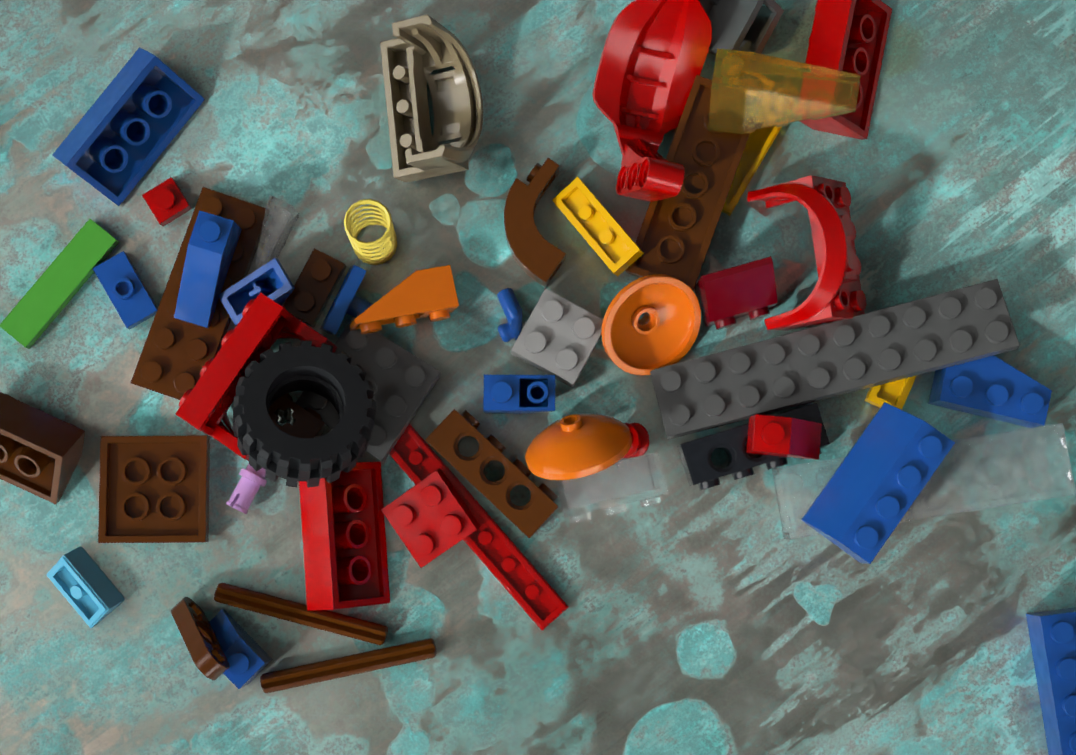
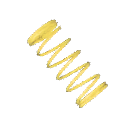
[344,199,397,265]

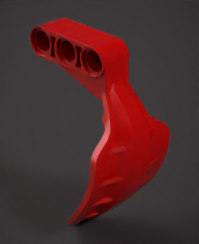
[592,0,712,202]

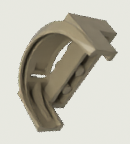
[380,14,483,183]

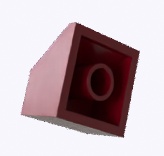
[694,256,778,330]

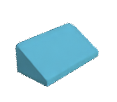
[46,547,124,628]

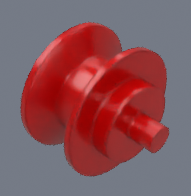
[623,423,649,458]

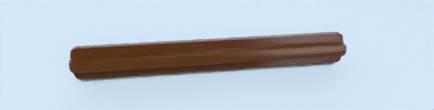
[214,583,388,645]
[260,638,437,693]

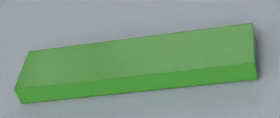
[0,219,119,349]

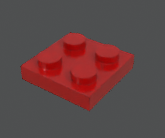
[381,469,480,568]

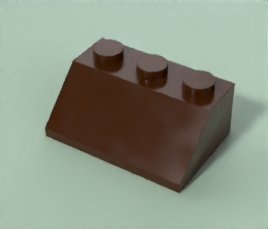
[0,392,85,504]

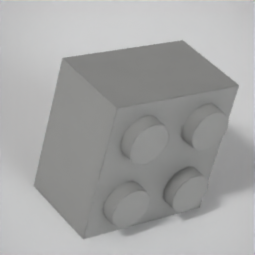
[511,288,603,388]

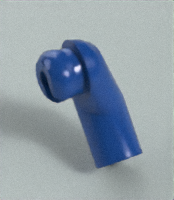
[497,288,523,342]

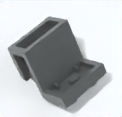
[699,0,784,70]

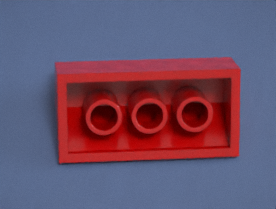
[794,0,892,140]
[299,462,390,611]

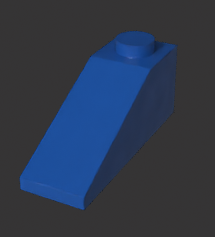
[174,210,242,329]

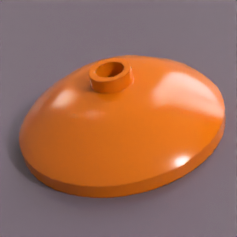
[601,274,701,376]
[525,413,632,480]

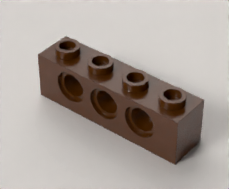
[425,409,558,538]

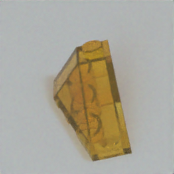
[708,48,861,134]

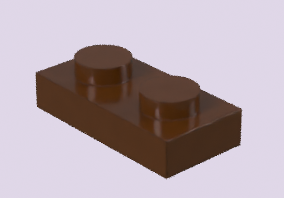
[283,248,347,327]

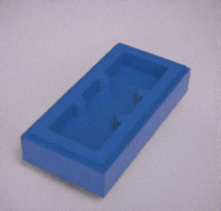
[93,251,158,329]

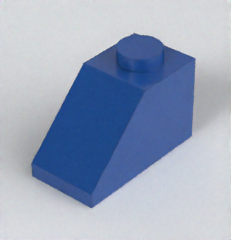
[209,609,273,689]

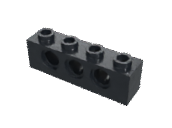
[677,403,830,490]

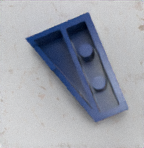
[928,355,1052,428]

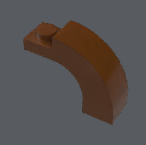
[504,158,566,288]

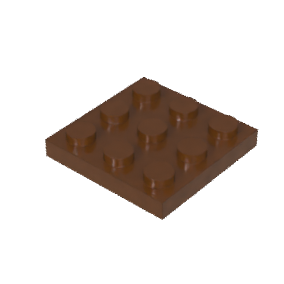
[98,435,210,543]

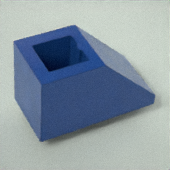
[483,375,555,414]

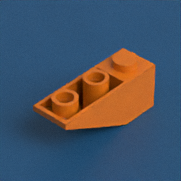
[349,265,459,334]

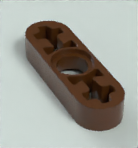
[171,597,230,680]

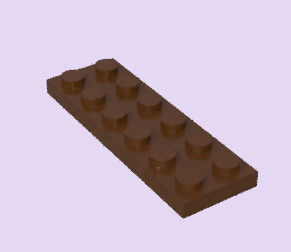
[625,75,763,291]
[130,187,270,400]

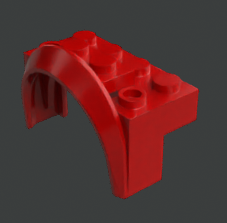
[747,175,867,331]
[175,292,337,461]

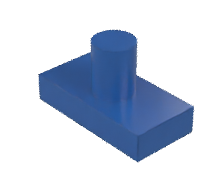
[320,265,373,335]

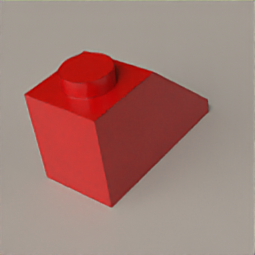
[746,414,822,460]

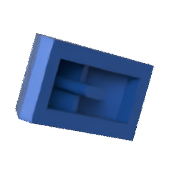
[218,258,295,325]

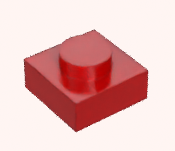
[142,177,193,227]

